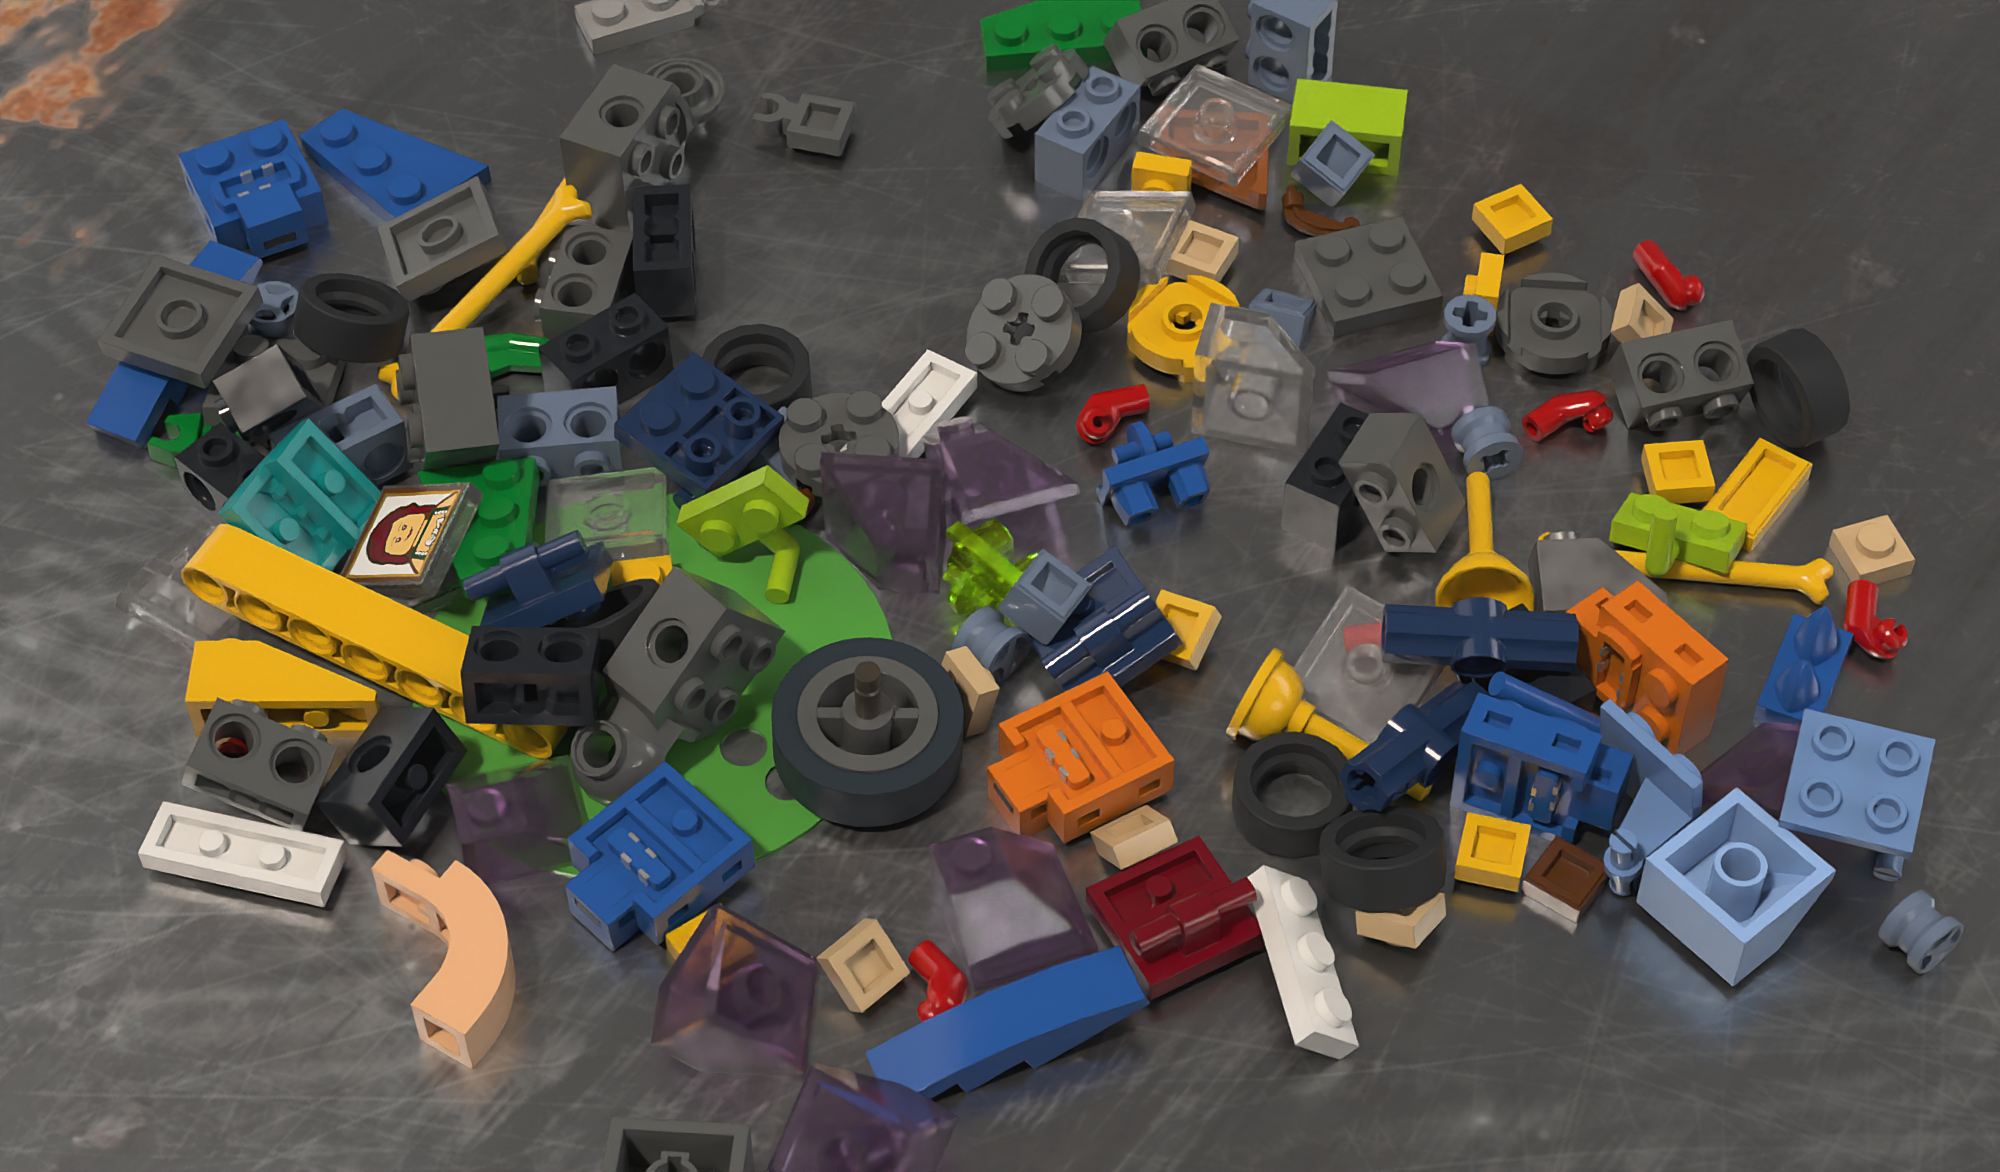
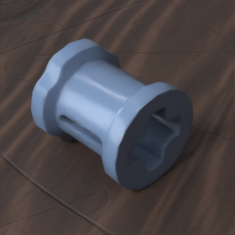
[1439,295,1497,372]

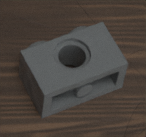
[1338,413,1466,553]

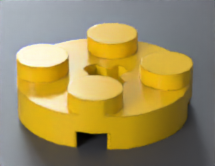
[1127,275,1242,383]

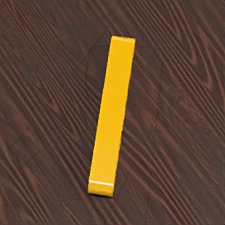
[181,524,571,759]

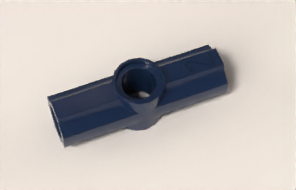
[1381,597,1579,678]
[1339,681,1490,812]

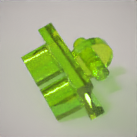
[943,517,1038,630]

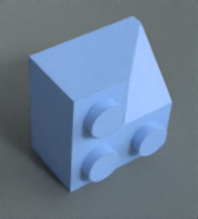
[1636,787,1836,987]

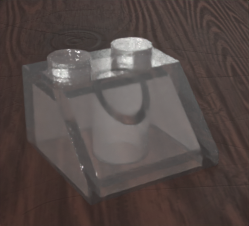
[1191,303,1316,455]

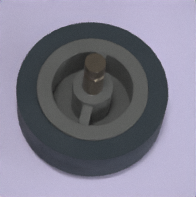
[771,637,964,827]

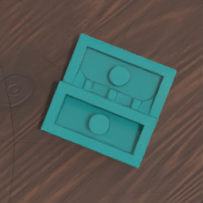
[218,418,382,571]

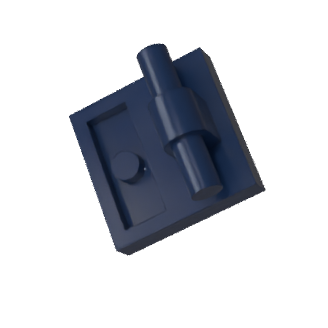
[614,352,784,509]
[463,530,613,627]
[1023,546,1183,692]

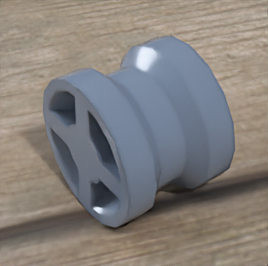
[248,281,299,340]
[1451,406,1523,481]
[953,606,1031,684]
[1878,890,1965,974]

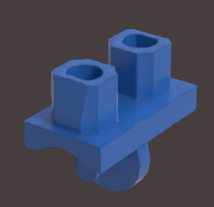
[1095,421,1210,527]

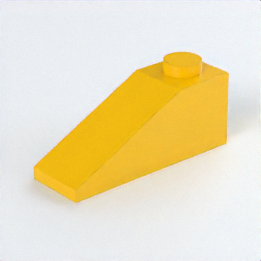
[185,638,380,738]

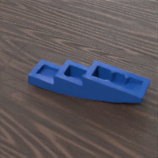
[86,240,263,449]
[865,945,1150,1116]

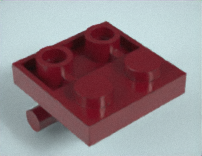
[1086,836,1265,1000]

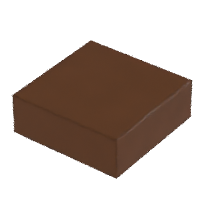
[1521,835,1610,924]

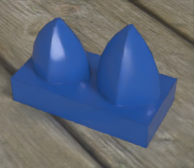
[1753,606,1854,735]

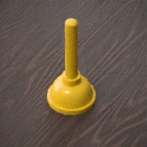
[1435,471,1534,612]
[1226,647,1432,800]

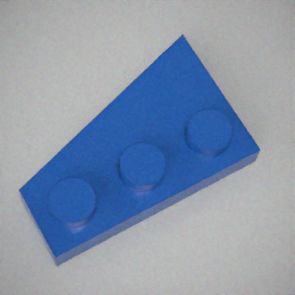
[299,109,491,222]

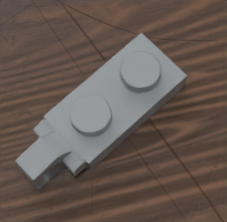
[574,0,727,55]

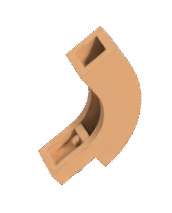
[371,850,516,1070]

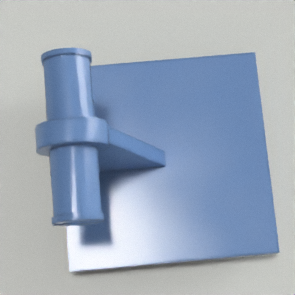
[1600,699,1703,896]
[1778,708,1936,882]

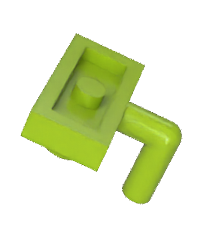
[676,465,809,604]
[1609,492,1747,577]

